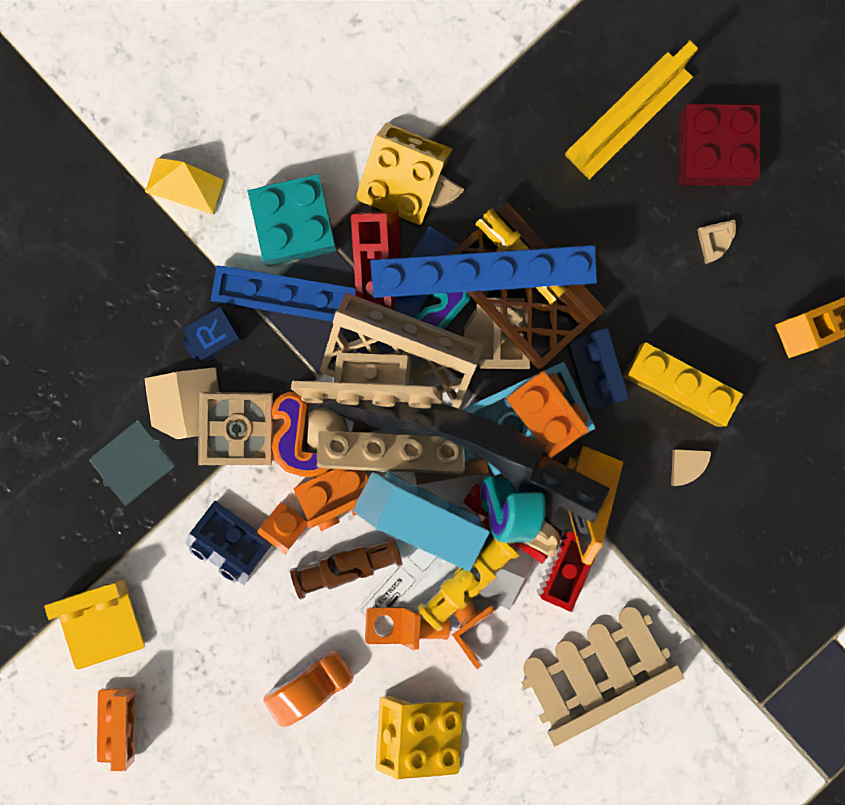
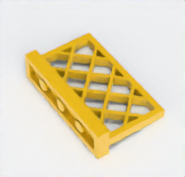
[565,41,698,180]

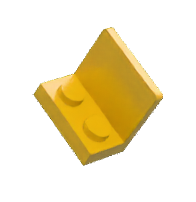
[356,122,452,225]
[44,579,145,670]
[375,696,464,780]

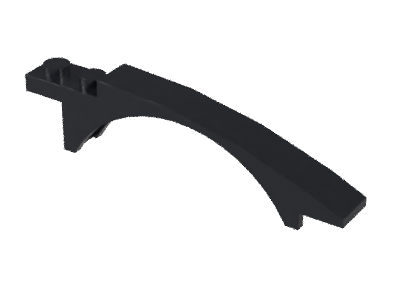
[322,398,610,524]

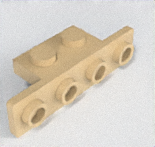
[291,353,443,408]
[317,431,465,474]

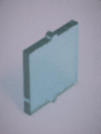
[88,420,175,506]

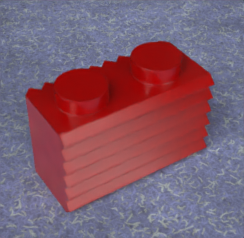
[536,529,597,612]

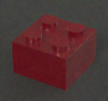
[679,104,760,186]

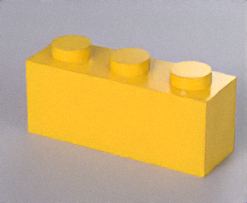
[622,342,743,427]

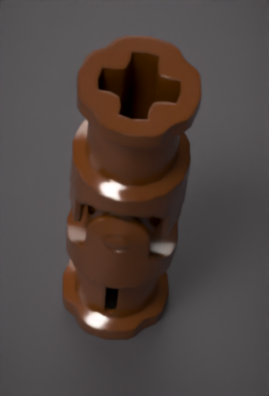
[290,535,403,600]

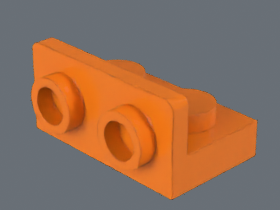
[506,370,589,458]
[293,469,369,531]
[97,688,135,771]

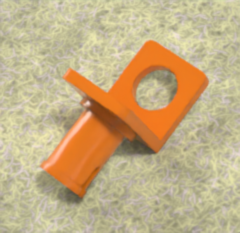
[452,601,497,669]
[365,607,450,650]

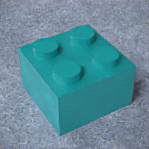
[247,174,337,267]

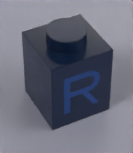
[182,307,243,362]

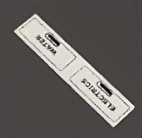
[356,546,441,629]

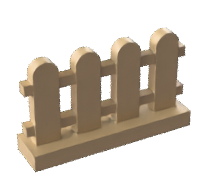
[521,607,685,747]

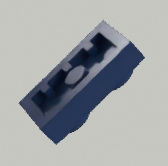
[569,328,629,409]
[186,501,272,585]

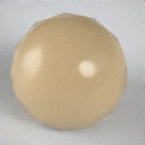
[307,407,348,450]

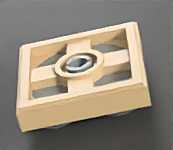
[198,392,273,465]

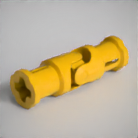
[417,538,520,631]

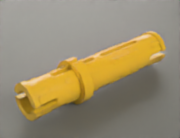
[475,208,568,305]

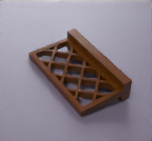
[448,203,606,370]

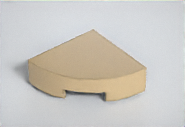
[429,174,464,208]
[698,220,736,264]
[671,450,711,486]
[523,521,560,557]

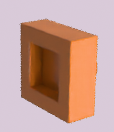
[257,502,308,554]

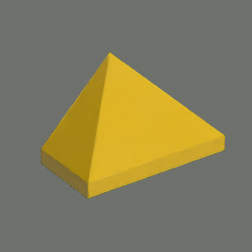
[145,158,225,215]

